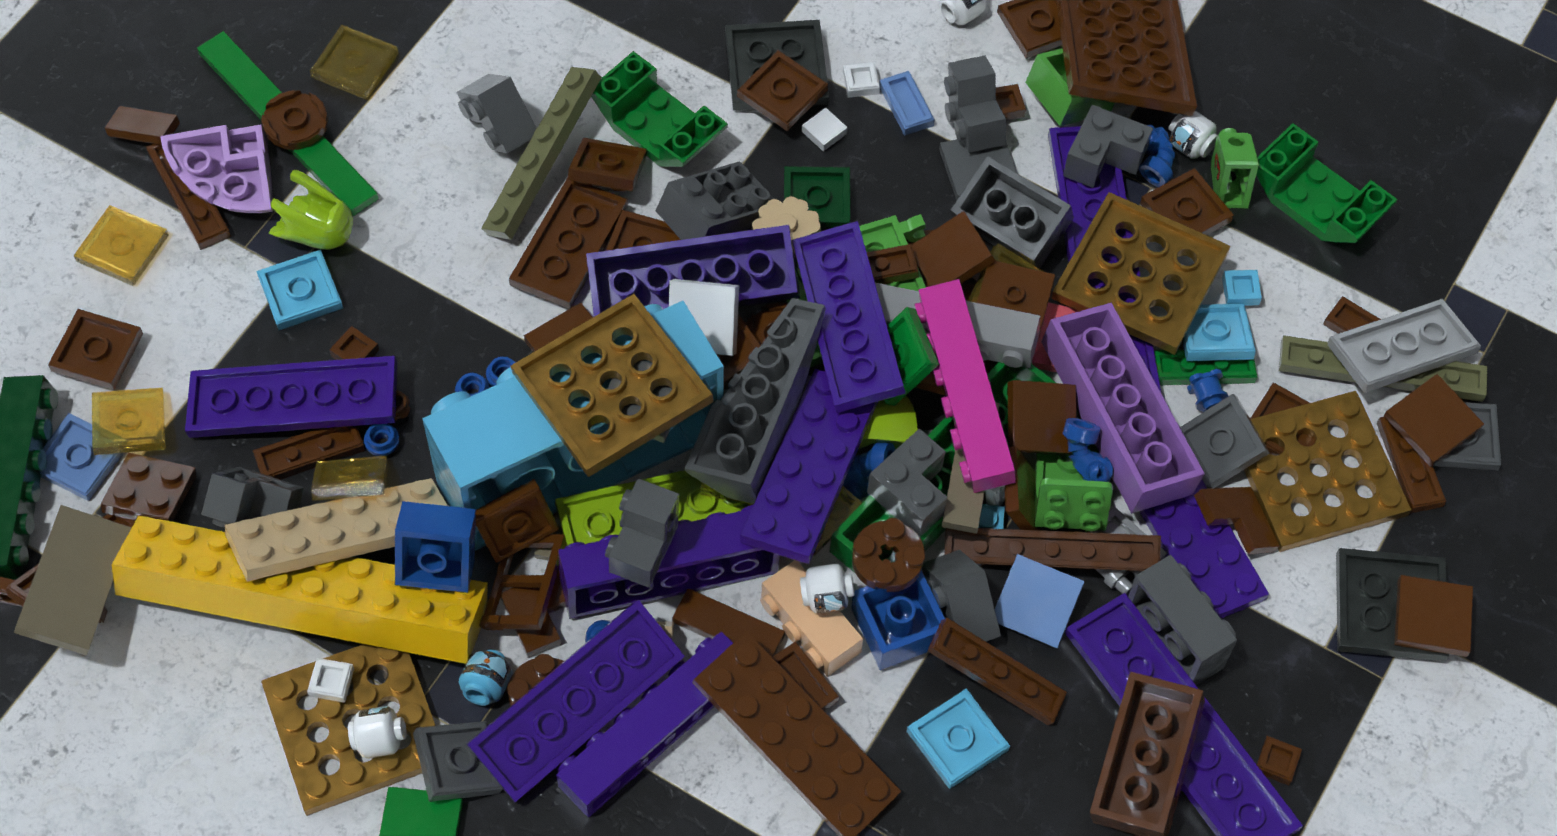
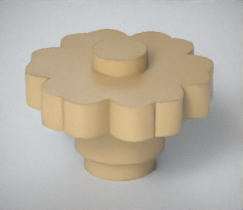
[752,196,821,259]

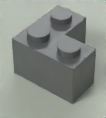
[944,55,1006,153]
[456,74,536,154]
[1063,105,1153,188]
[867,429,948,537]
[201,467,304,528]
[605,479,679,588]
[922,549,1001,642]

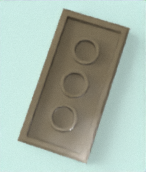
[14,505,131,655]

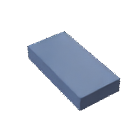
[879,71,935,136]

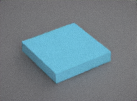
[256,249,343,330]
[1182,304,1256,361]
[906,689,1010,789]

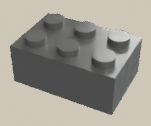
[950,156,1074,271]
[1128,555,1237,685]

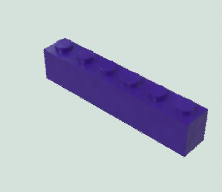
[556,632,733,818]

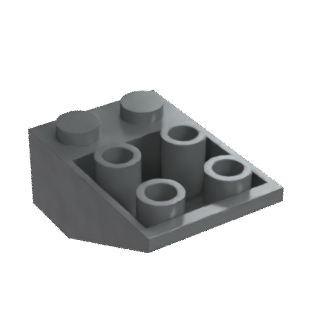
[655,161,774,240]

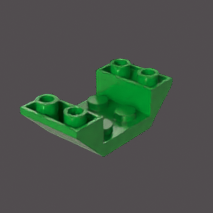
[591,51,728,167]
[1256,123,1397,243]

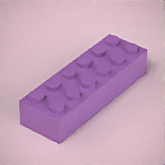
[1041,302,1205,514]

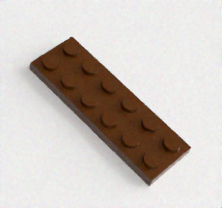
[692,631,901,836]

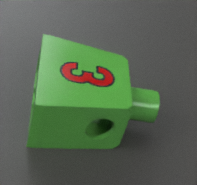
[1211,128,1259,208]

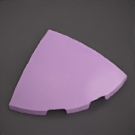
[160,125,273,213]

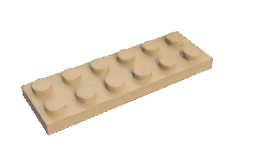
[225,478,447,581]

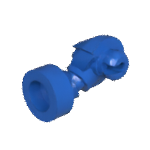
[1139,125,1175,187]
[1063,418,1113,482]
[843,443,896,503]

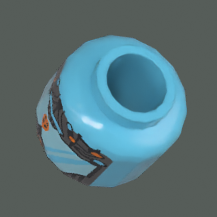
[458,650,513,706]

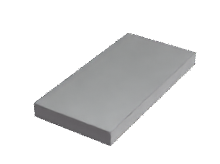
[1327,299,1481,393]

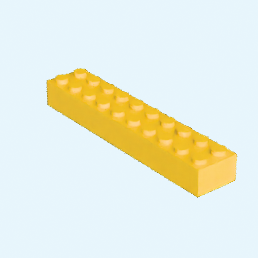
[111,515,487,664]

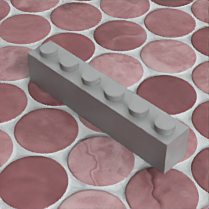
[875,283,1040,368]

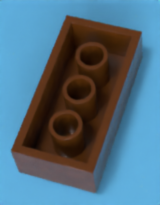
[1090,671,1205,836]

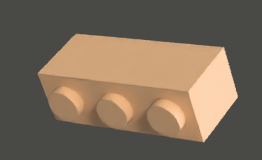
[760,560,863,677]

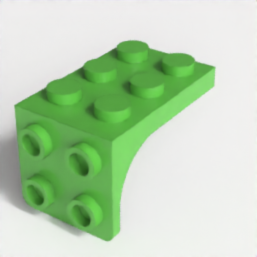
[1035,444,1113,531]

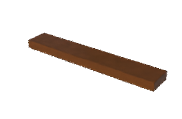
[944,528,1161,571]

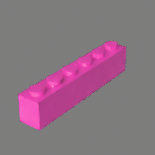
[914,279,1016,493]

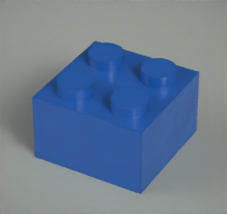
[395,501,476,593]
[851,570,945,670]

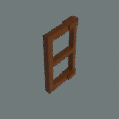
[479,534,566,631]

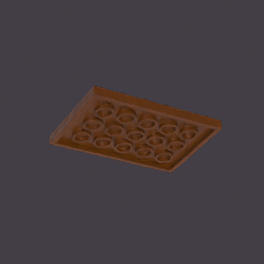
[1056,0,1197,116]

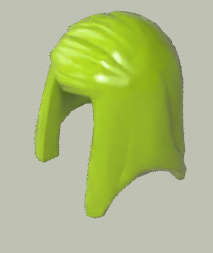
[269,170,353,250]

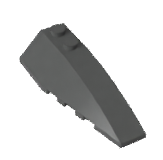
[684,298,826,504]

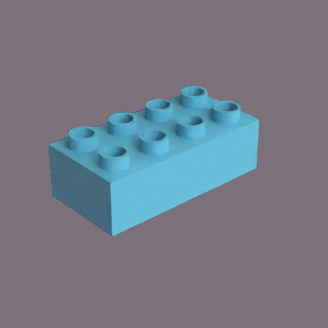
[422,301,724,551]

